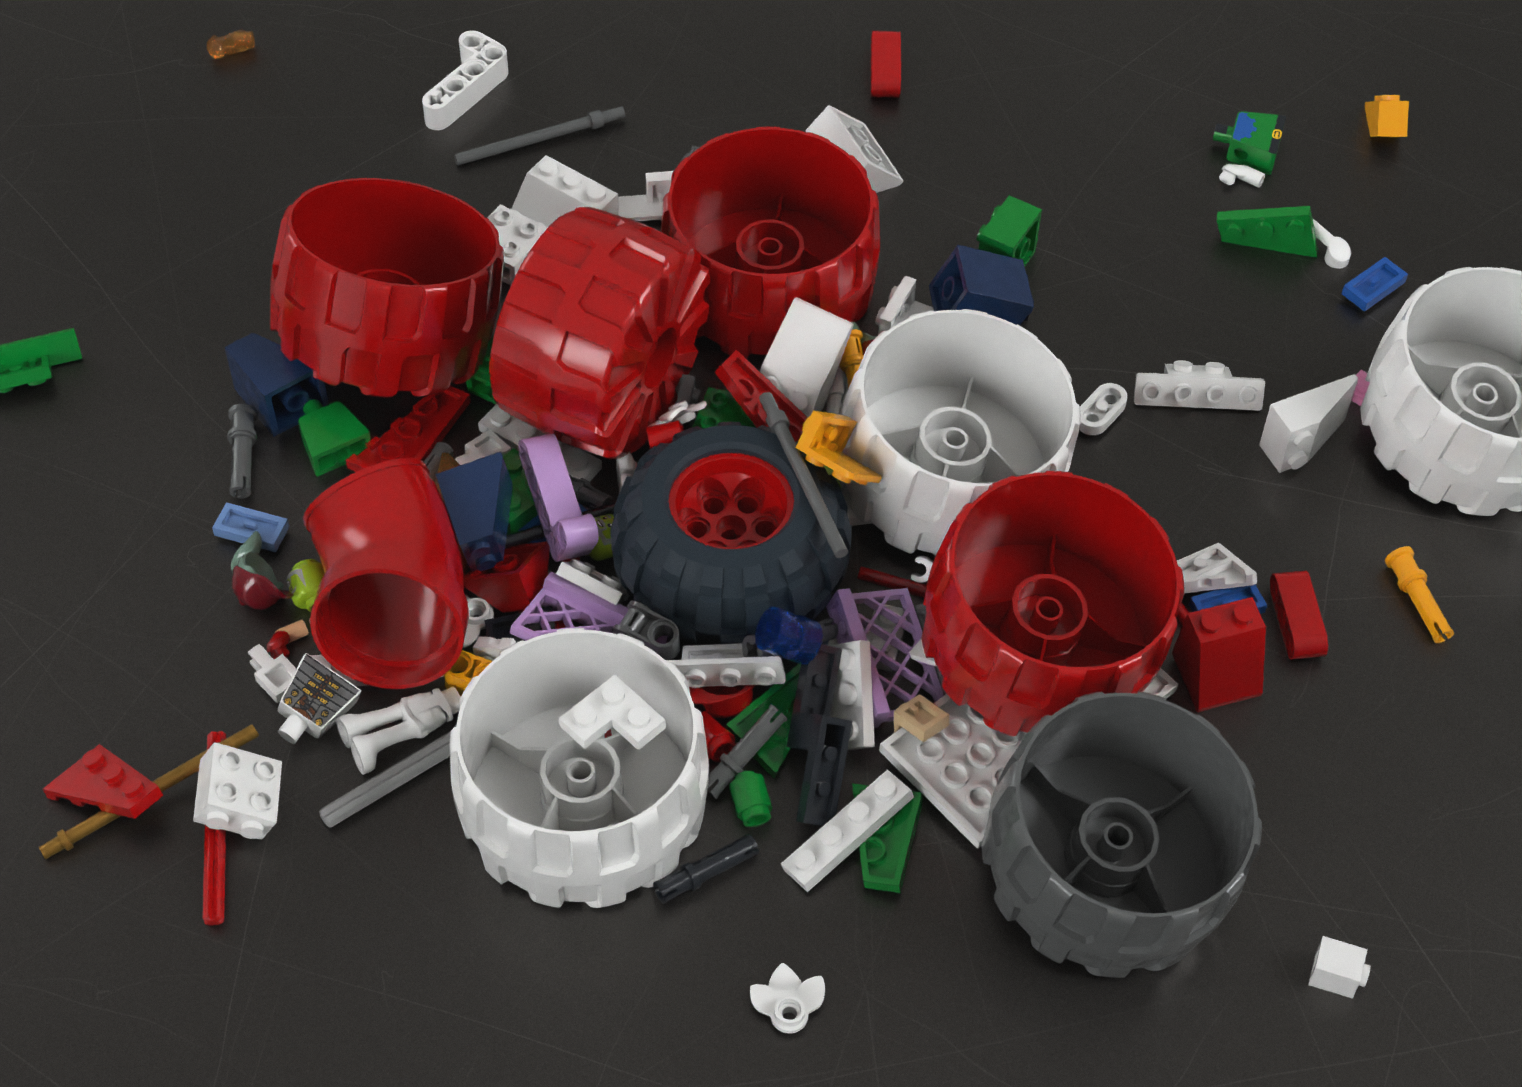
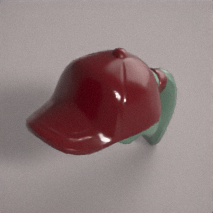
[231,531,294,610]

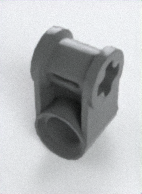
[612,600,681,660]

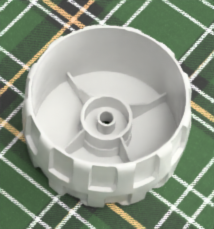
[1360,267,1522,516]
[840,309,1081,557]
[450,628,709,908]

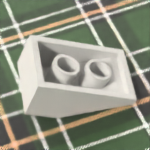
[760,297,854,417]
[1259,374,1358,473]

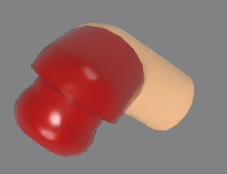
[266,619,309,659]

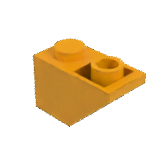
[1365,95,1409,137]

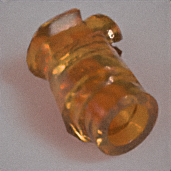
[207,29,255,59]

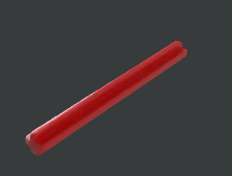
[203,731,227,926]

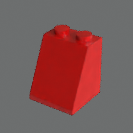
[1172,597,1266,712]

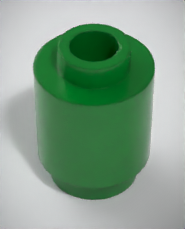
[729,771,772,827]

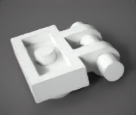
[556,559,630,606]

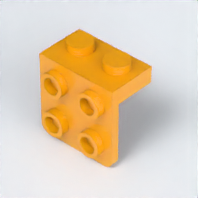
[795,410,882,486]

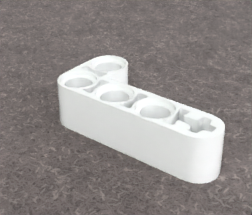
[422,30,509,130]

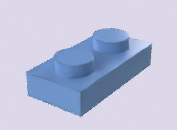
[212,502,290,552]

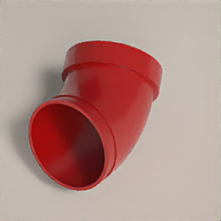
[303,458,469,689]

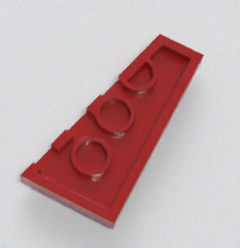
[715,350,808,442]
[345,386,471,472]

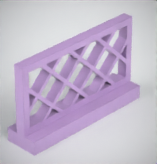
[510,572,671,644]
[826,588,944,728]

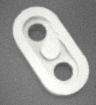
[1079,383,1127,435]

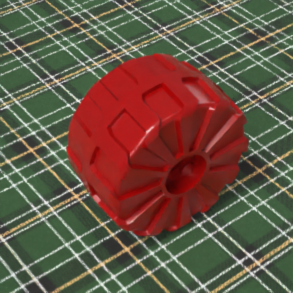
[660,126,880,358]
[270,178,504,397]
[489,207,711,459]
[921,471,1184,737]

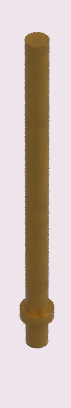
[38,724,259,859]

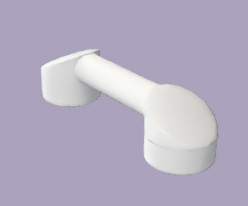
[1313,219,1351,269]

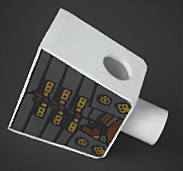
[277,653,362,744]

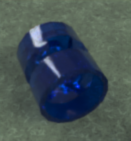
[755,606,823,665]

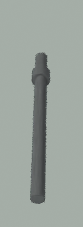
[454,106,625,166]
[759,392,848,558]

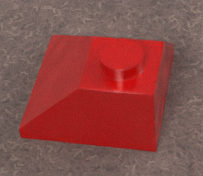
[464,541,550,613]

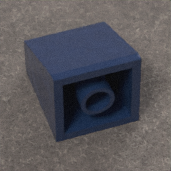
[929,245,1034,325]
[225,333,329,437]
[435,451,513,572]

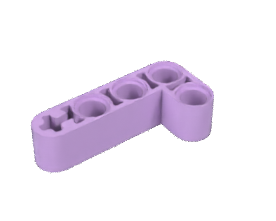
[518,433,599,562]

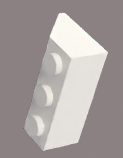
[805,105,904,193]
[511,155,619,227]

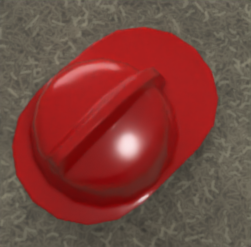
[689,685,756,719]

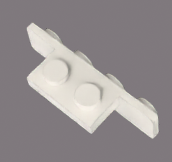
[618,171,673,221]
[1134,360,1265,411]
[666,643,786,688]

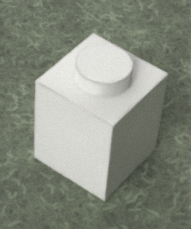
[1308,936,1371,999]

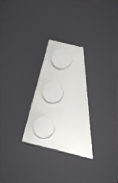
[831,640,875,750]

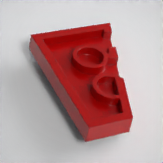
[42,744,163,819]

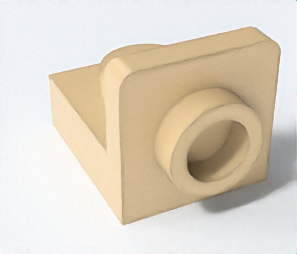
[894,694,949,742]

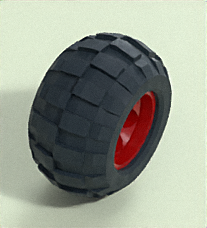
[611,422,852,645]

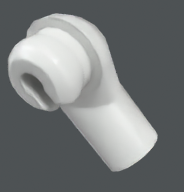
[1219,164,1265,188]

